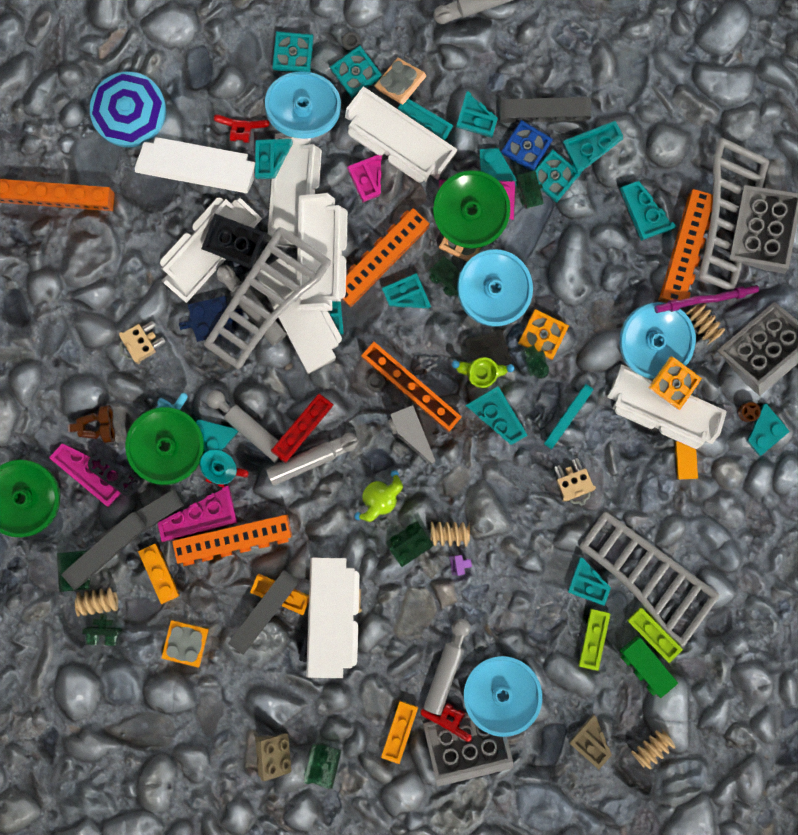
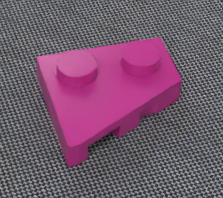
[347,155,382,203]

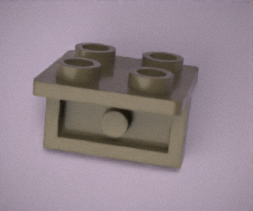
[255,733,291,781]

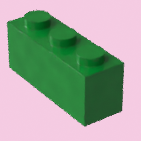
[619,636,678,698]

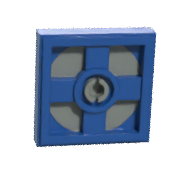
[501,120,553,172]

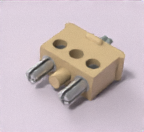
[118,321,165,364]
[554,458,596,506]

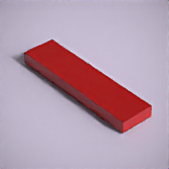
[271,393,334,463]

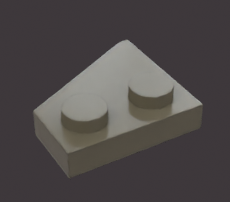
[569,714,612,770]

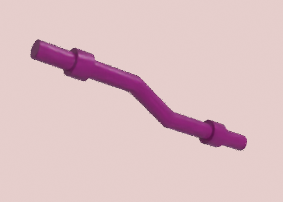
[654,285,759,313]

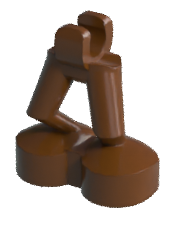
[68,405,115,443]

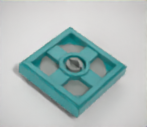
[272,31,314,72]
[330,45,382,98]
[528,149,581,203]

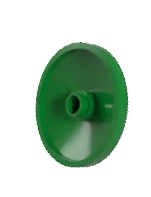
[433,170,510,249]
[125,407,204,485]
[0,460,61,537]

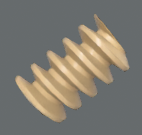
[686,303,725,345]
[431,522,470,547]
[75,587,118,617]
[631,728,676,769]

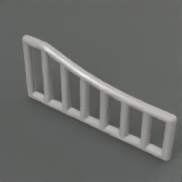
[698,138,769,291]
[204,227,331,369]
[579,512,719,647]

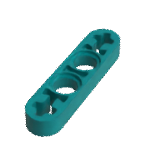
[543,384,594,449]

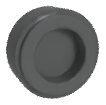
[342,32,361,52]
[366,373,386,392]

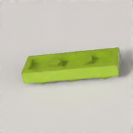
[627,607,683,663]
[578,609,611,671]

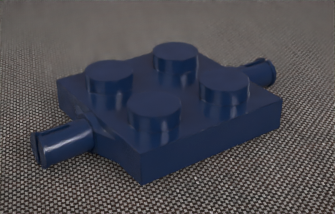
[179,296,244,342]

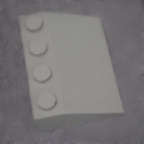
[729,185,798,274]
[717,302,798,396]
[388,405,436,465]
[423,713,514,786]

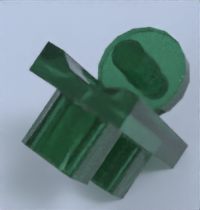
[516,171,544,209]
[524,345,549,379]
[82,614,122,646]

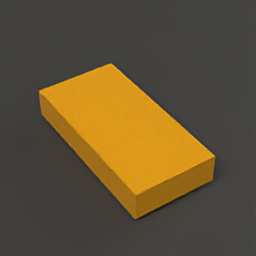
[675,441,698,480]

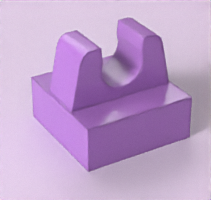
[449,555,472,576]

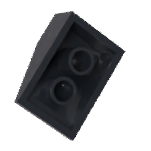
[201,214,272,269]

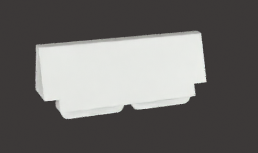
[345,86,458,183]
[268,133,322,248]
[135,137,255,193]
[296,193,348,311]
[160,197,262,303]
[256,258,342,374]
[607,365,727,449]
[306,558,359,678]

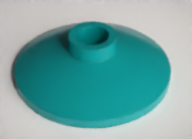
[200,450,237,484]

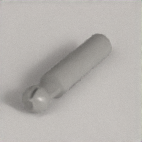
[433,0,513,24]
[217,265,287,346]
[207,390,279,463]
[266,433,358,486]
[423,618,471,715]

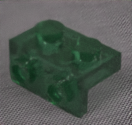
[428,256,460,299]
[386,522,434,567]
[57,551,90,592]
[304,743,342,789]

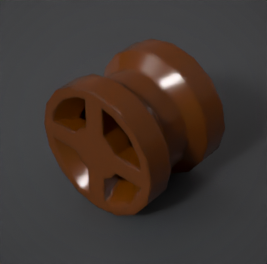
[737,402,761,422]

